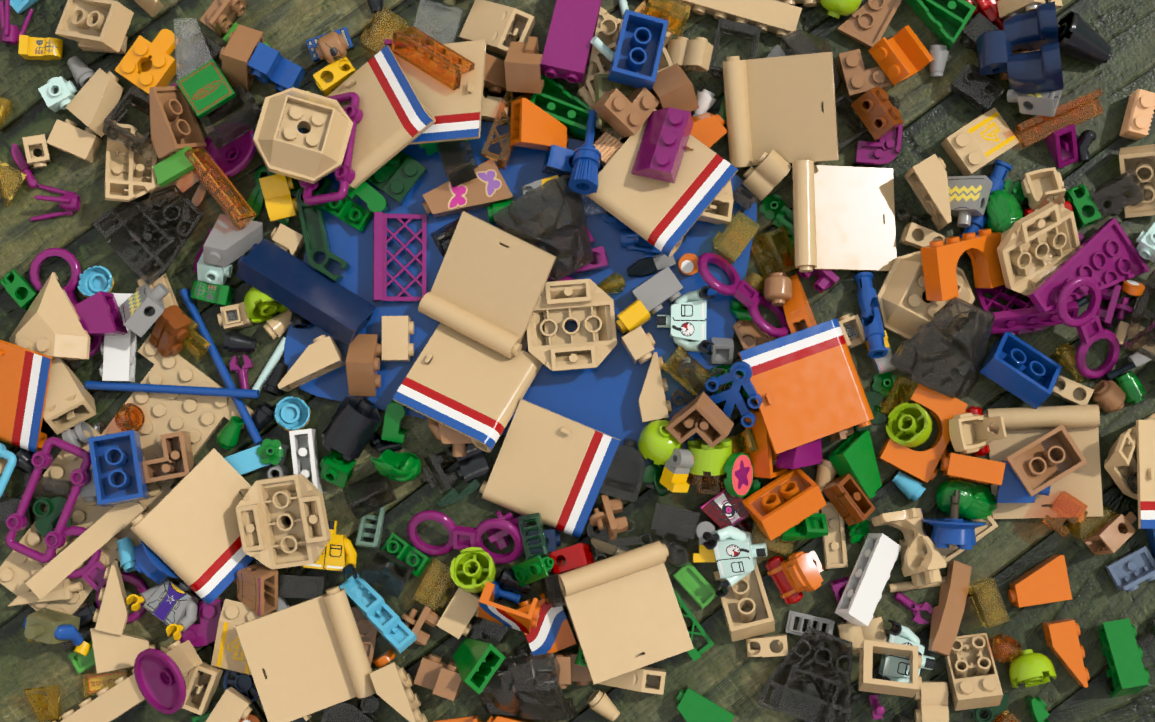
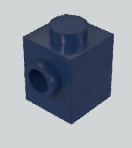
[528,529,561,554]

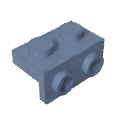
[1105,545,1155,592]

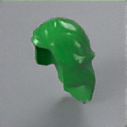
[986,190,1023,233]
[370,449,421,482]
[936,479,997,520]

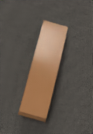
[928,560,972,656]

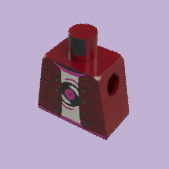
[699,488,751,532]

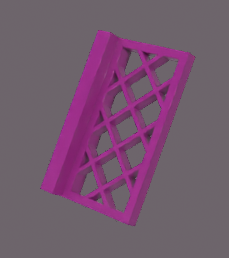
[373,212,427,302]
[974,285,1079,335]

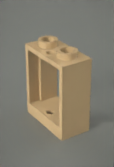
[858,640,922,698]

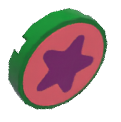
[724,452,754,498]

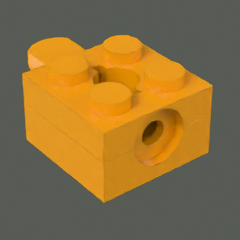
[115,29,181,95]

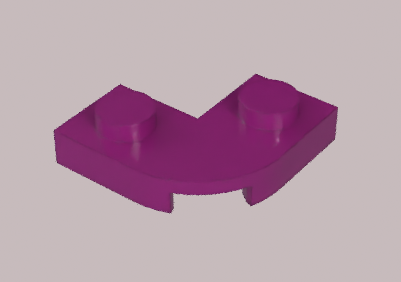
[855,123,903,166]
[180,599,223,647]

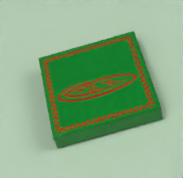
[176,59,237,119]

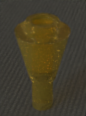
[598,272,626,294]
[1054,343,1085,383]

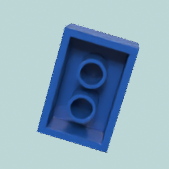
[607,9,669,91]
[980,332,1062,409]
[88,430,149,507]

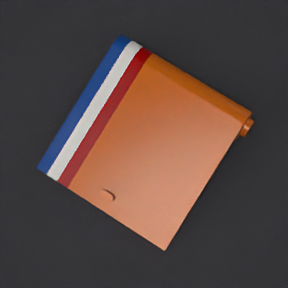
[738,318,874,455]
[0,340,53,453]

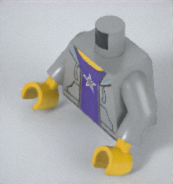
[126,580,199,641]

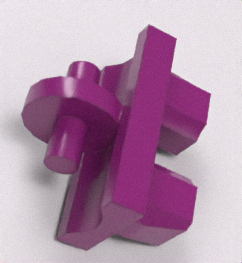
[797,269,840,293]
[1096,284,1133,328]
[487,510,528,550]

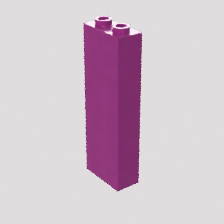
[540,0,603,83]

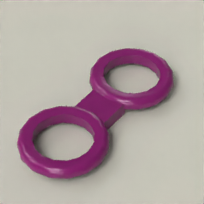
[29,247,104,358]
[697,253,790,338]
[1056,276,1120,379]
[407,510,524,564]
[48,526,148,624]

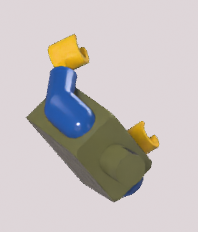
[23,608,91,657]

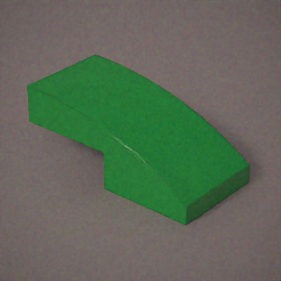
[780,513,829,541]

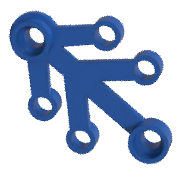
[705,361,763,432]

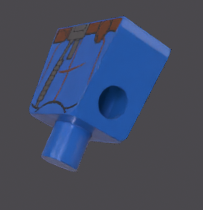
[542,144,574,179]

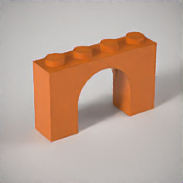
[920,228,1005,301]
[876,379,968,483]

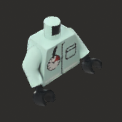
[657,286,715,355]
[703,526,767,597]
[875,619,935,683]

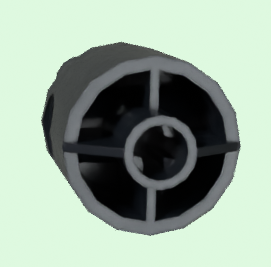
[321,397,383,462]

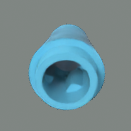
[892,471,926,502]
[117,537,136,572]

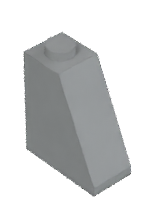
[203,214,263,267]

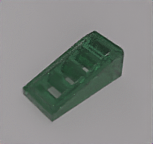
[517,513,550,560]

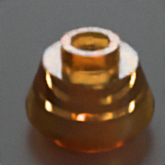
[115,403,145,432]
[992,634,1022,663]

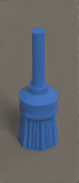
[568,109,601,195]

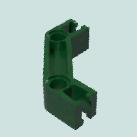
[296,177,351,284]

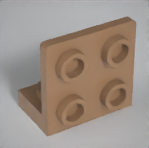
[200,0,247,37]

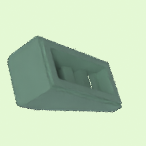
[355,502,386,551]

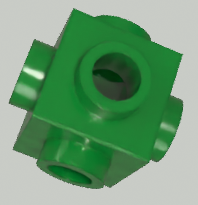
[319,450,357,489]

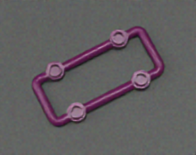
[299,92,363,205]
[5,437,92,563]

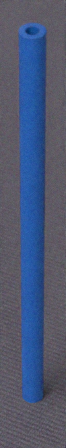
[179,288,263,445]
[85,381,259,399]

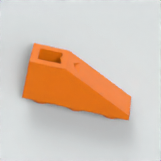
[783,274,817,334]
[1042,618,1090,688]

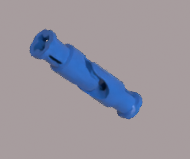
[959,160,1013,238]
[854,272,888,359]

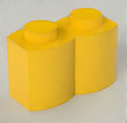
[259,174,298,222]
[616,299,651,334]

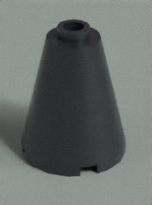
[1057,11,1112,65]

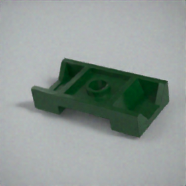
[367,151,428,206]

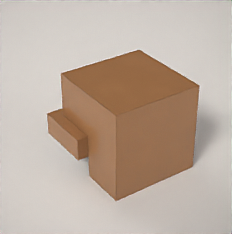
[504,36,544,94]
[650,63,699,112]

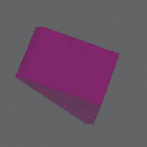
[1044,124,1079,169]

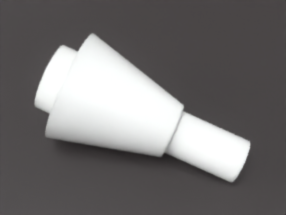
[692,89,717,117]

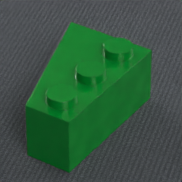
[905,0,976,50]
[530,74,592,140]
[1098,618,1150,698]

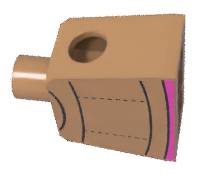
[233,564,278,616]

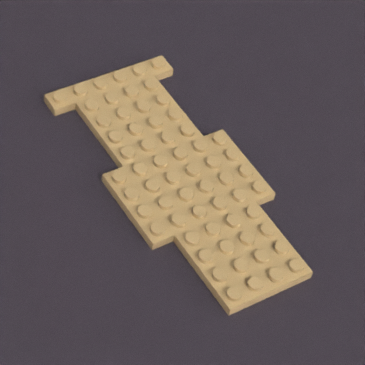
[0,334,254,615]

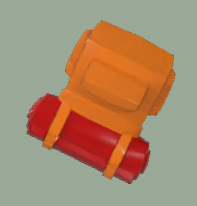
[765,551,824,605]

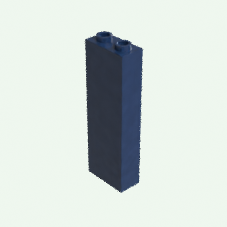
[236,238,376,346]

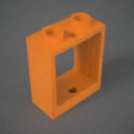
[939,453,1006,486]

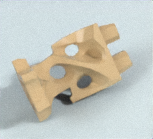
[871,508,947,588]

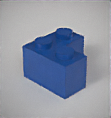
[247,42,306,92]

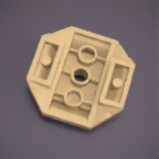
[253,87,353,184]
[997,202,1080,297]
[877,250,975,347]
[527,279,617,372]
[235,473,331,570]

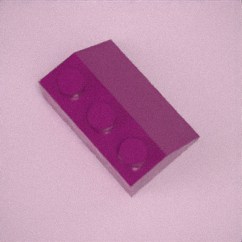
[631,107,693,183]

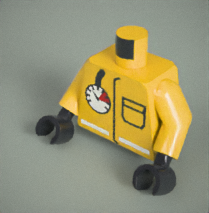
[288,520,357,580]

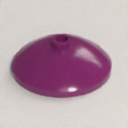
[198,121,256,179]
[134,648,186,714]

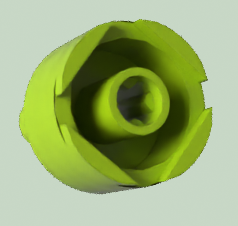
[687,438,732,476]

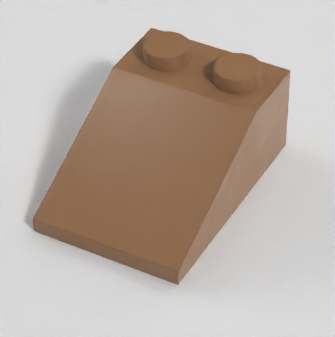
[149,86,207,159]
[1005,424,1088,497]

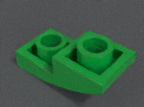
[323,190,374,232]
[380,532,432,577]
[1025,695,1050,722]

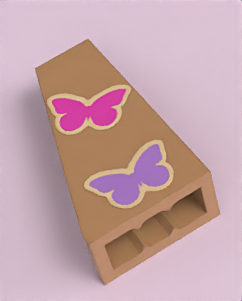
[422,158,514,218]

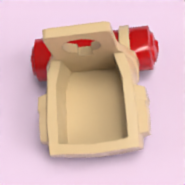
[1021,167,1073,217]
[949,406,1007,457]

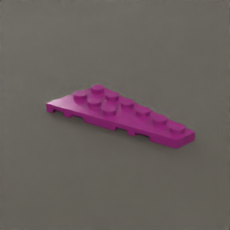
[1028,218,1150,313]

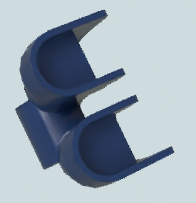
[977,1,1064,94]

